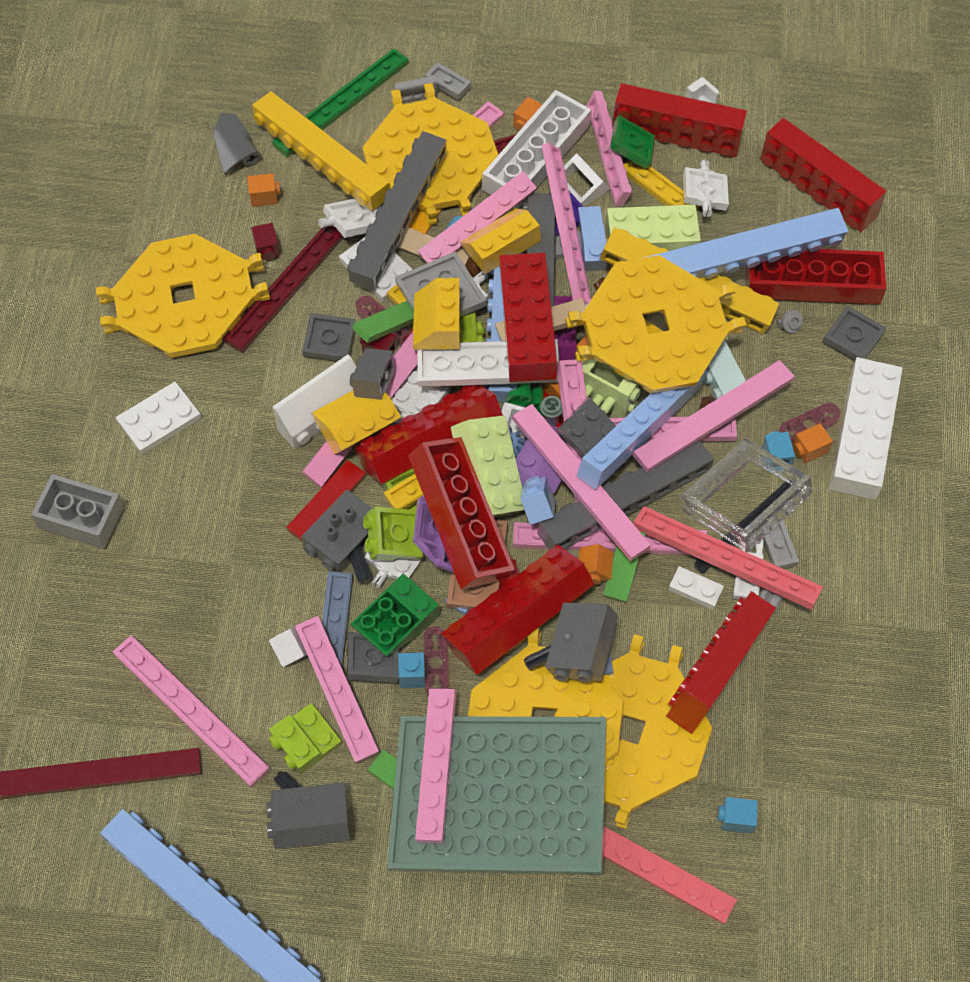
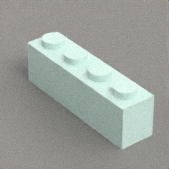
[704,339,746,400]

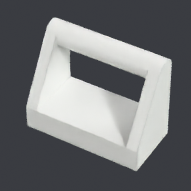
[564,153,610,206]

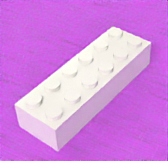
[482,90,591,209]
[829,357,903,500]

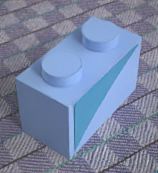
[520,476,556,525]

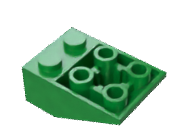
[350,573,440,657]

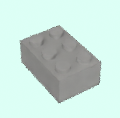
[31,474,124,548]

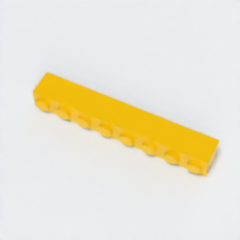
[252,91,390,211]
[599,227,779,334]

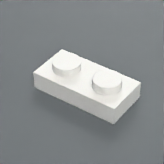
[668,566,724,610]

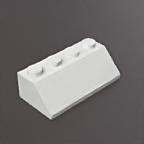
[273,355,356,449]

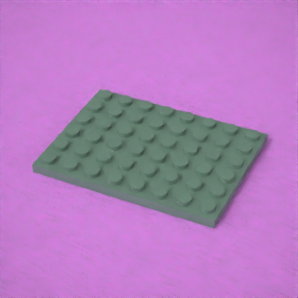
[387,716,607,875]

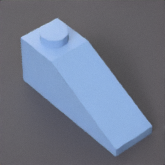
[578,206,607,271]

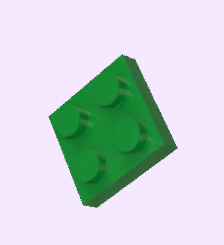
[610,115,655,168]

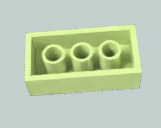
[606,205,701,251]
[451,416,524,517]

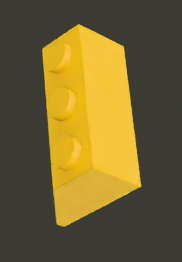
[460,208,541,274]
[413,278,460,350]
[311,390,401,455]

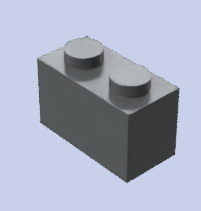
[349,348,396,400]

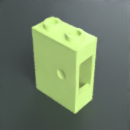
[582,359,641,418]

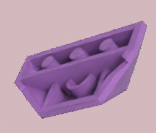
[516,425,567,495]
[413,495,454,573]

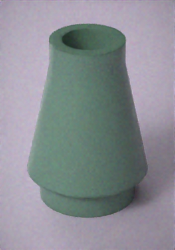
[540,396,563,426]

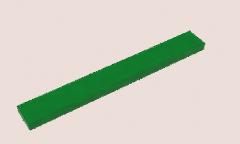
[272,48,409,158]

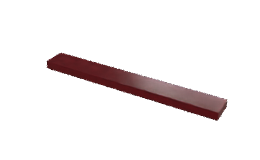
[224,225,344,354]
[0,747,201,799]

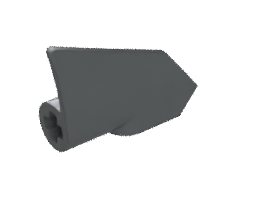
[213,113,261,174]

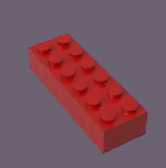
[612,83,747,158]
[760,117,887,233]
[745,249,887,304]
[499,253,557,382]
[354,385,503,484]
[408,437,515,590]
[441,544,594,675]
[666,591,776,734]

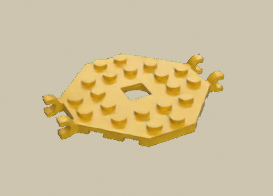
[362,83,498,225]
[96,234,270,358]
[565,255,746,394]
[468,628,624,762]
[554,634,713,830]

